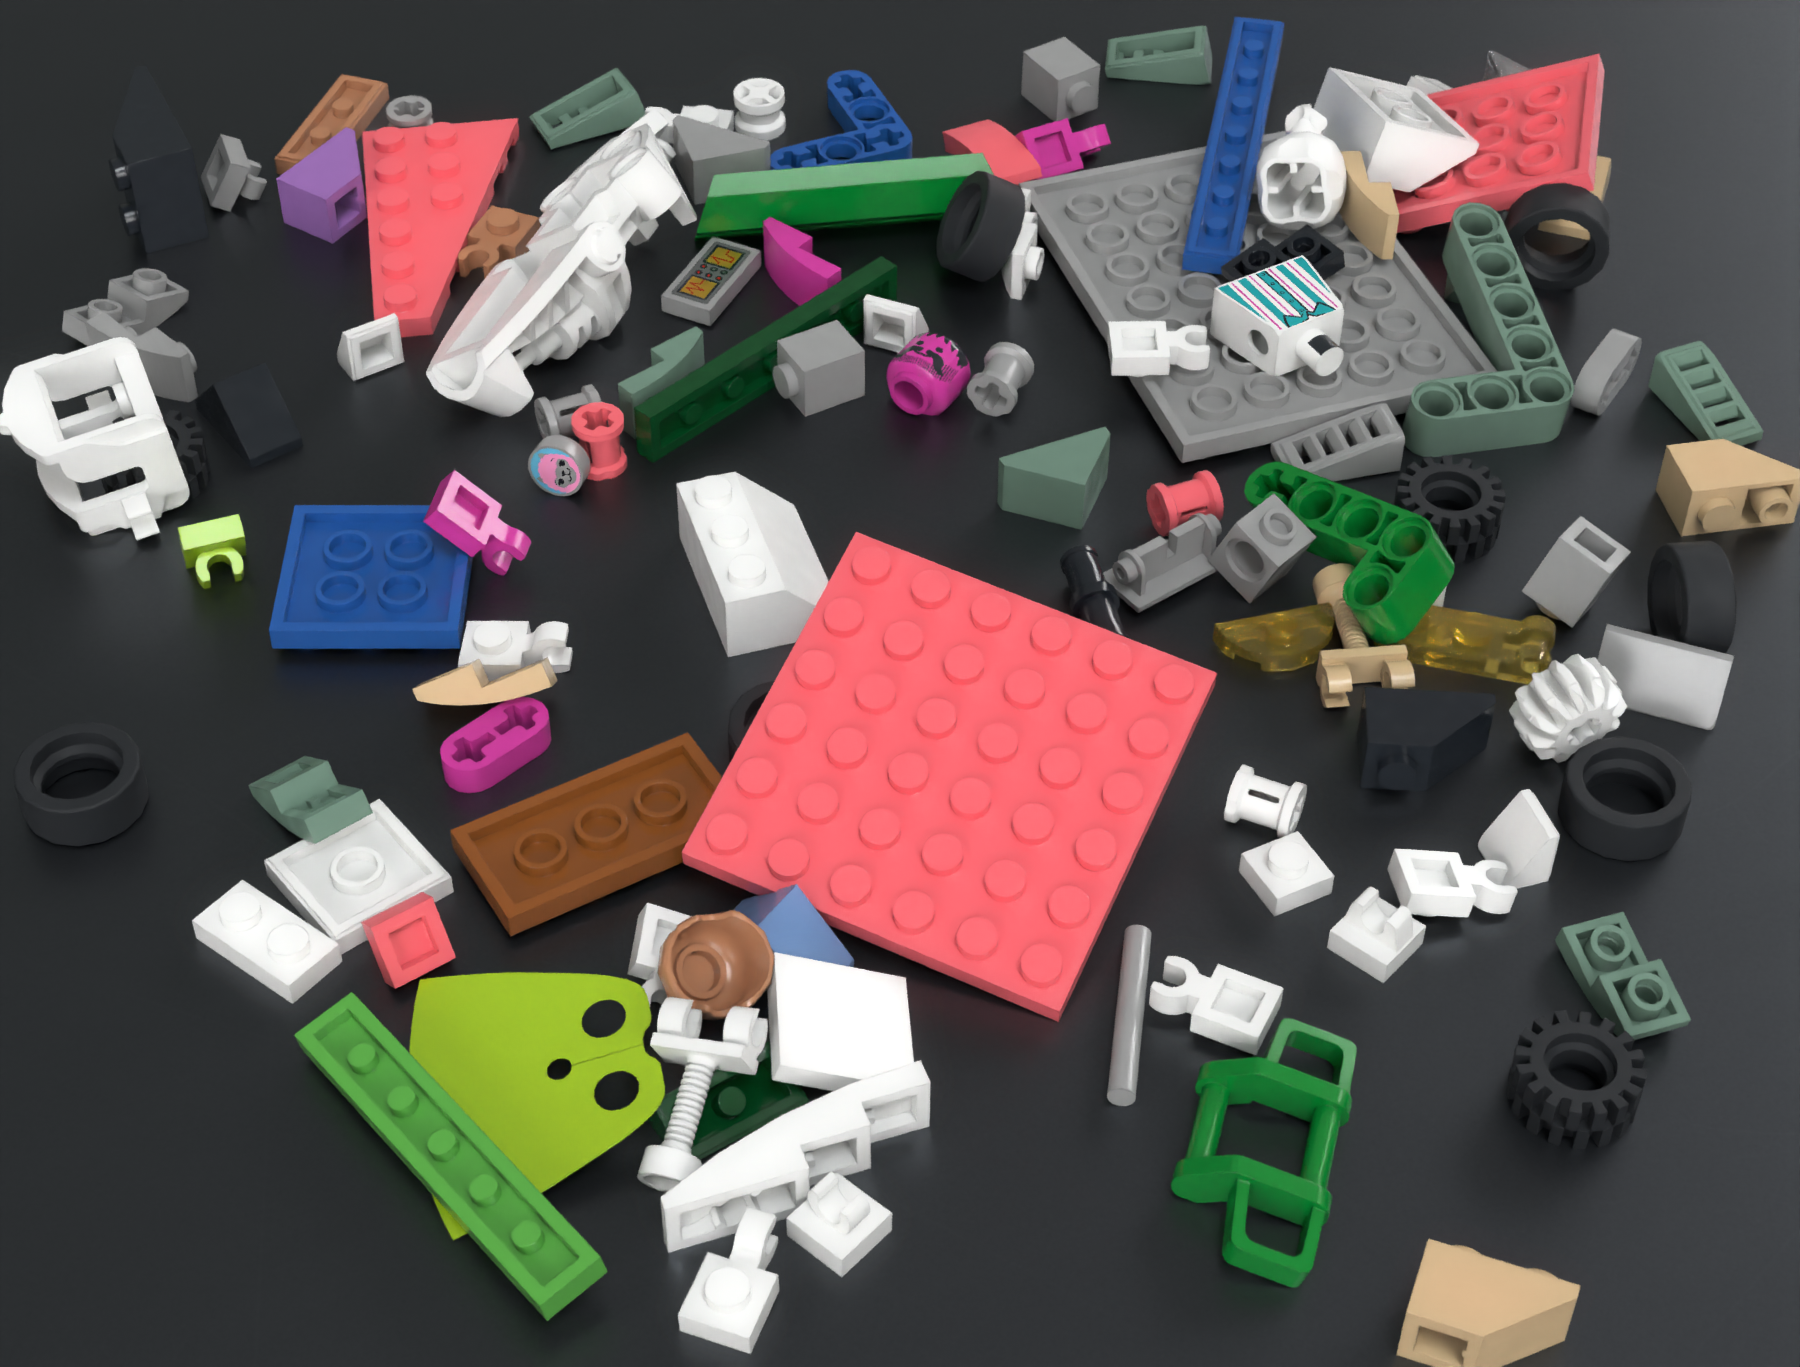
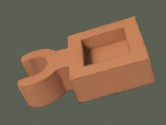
[458,206,540,279]

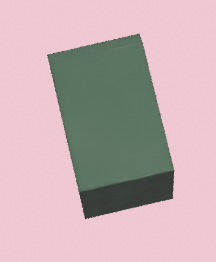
[997,427,1111,530]

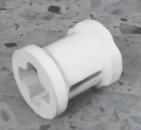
[1224,764,1307,838]

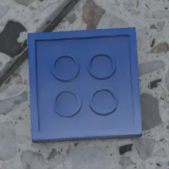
[269,505,473,649]

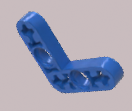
[770,70,913,170]

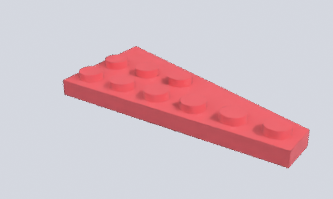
[362,118,520,338]

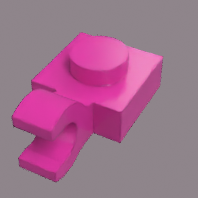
[1015,118,1111,181]
[423,470,531,576]

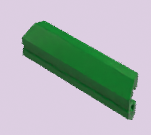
[694,153,994,241]

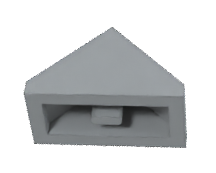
[673,115,771,205]

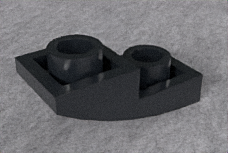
[1221,225,1345,281]

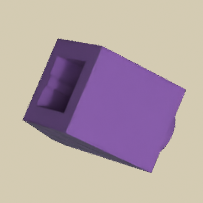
[276,127,367,244]

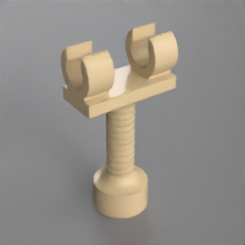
[1312,563,1415,708]

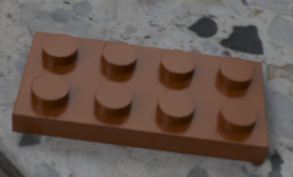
[450,732,722,936]

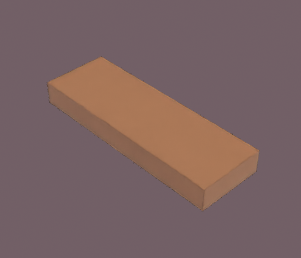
[274,74,389,175]

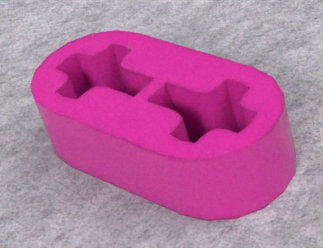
[440,697,552,794]

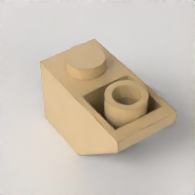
[1656,439,1800,536]
[1396,1239,1581,1367]

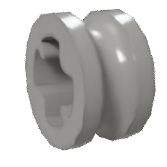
[386,95,434,128]

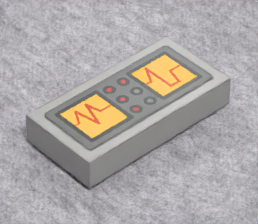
[661,236,761,326]

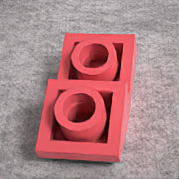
[942,119,1042,186]

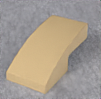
[1339,151,1400,260]
[412,657,558,706]

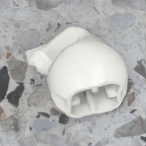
[1256,104,1346,230]

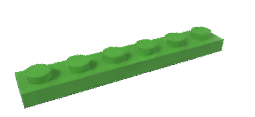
[294,992,608,1321]

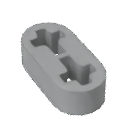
[1571,328,1642,416]

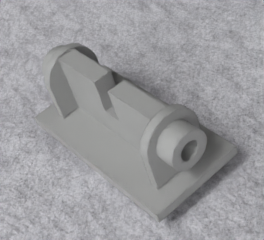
[1103,513,1222,613]

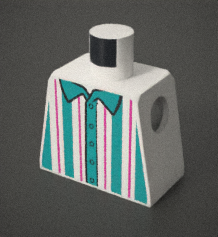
[1210,255,1344,376]

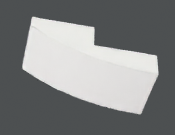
[1001,188,1044,300]

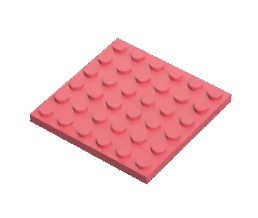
[682,532,1217,1022]

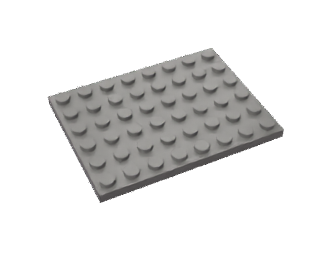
[1019,131,1497,463]

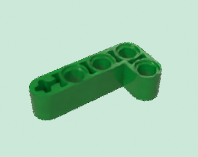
[1244,461,1455,645]

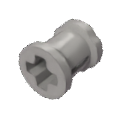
[967,342,1034,417]
[534,384,602,439]

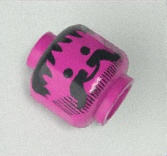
[886,332,971,416]

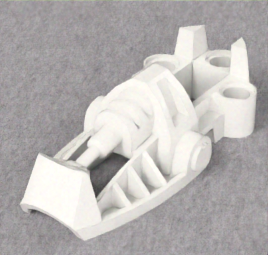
[426,123,697,417]

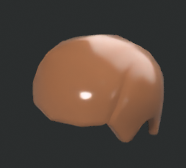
[658,910,775,1020]

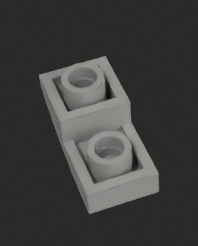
[62,268,189,346]
[85,312,198,402]

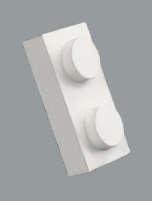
[192,880,342,1004]

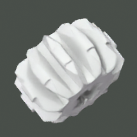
[1509,654,1627,763]

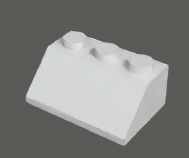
[1313,67,1480,193]
[676,472,829,657]

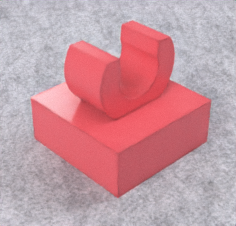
[361,892,456,989]

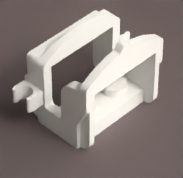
[0,337,190,540]

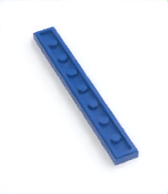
[1182,17,1284,275]

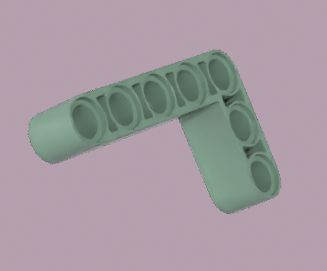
[1402,203,1574,457]

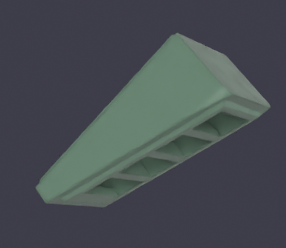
[1105,25,1212,85]
[529,68,645,149]
[1648,341,1764,446]

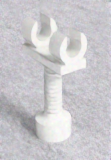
[637,997,768,1193]

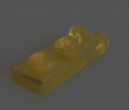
[1373,605,1556,684]

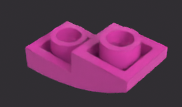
[763,217,841,306]

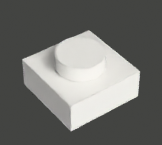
[1239,831,1334,917]

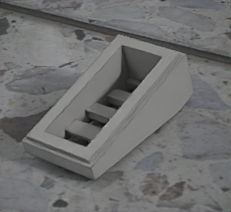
[1270,403,1405,482]

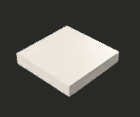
[264,799,454,955]
[767,952,914,1091]

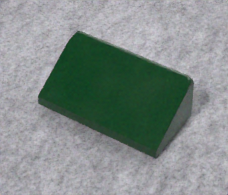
[648,1041,809,1160]

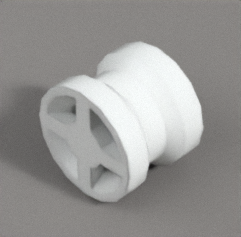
[733,78,786,141]

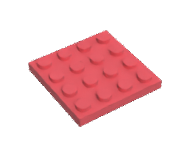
[1393,54,1605,234]

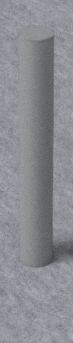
[1107,925,1152,1106]

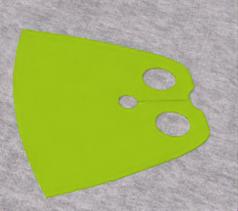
[409,972,665,1241]

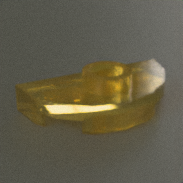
[1213,602,1335,672]

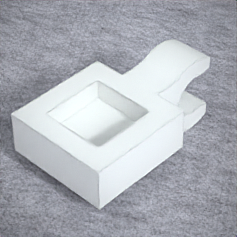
[458,621,573,682]
[678,1207,780,1354]

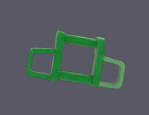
[1171,1018,1357,1288]

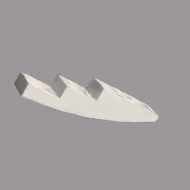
[660,1060,931,1253]

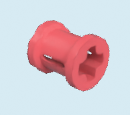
[571,402,627,481]
[1146,470,1224,537]

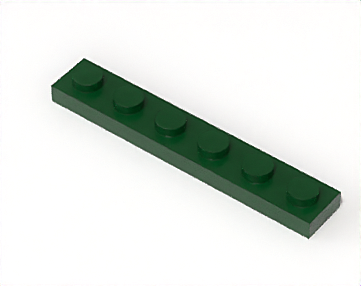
[634,256,897,463]

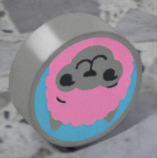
[528,435,591,496]

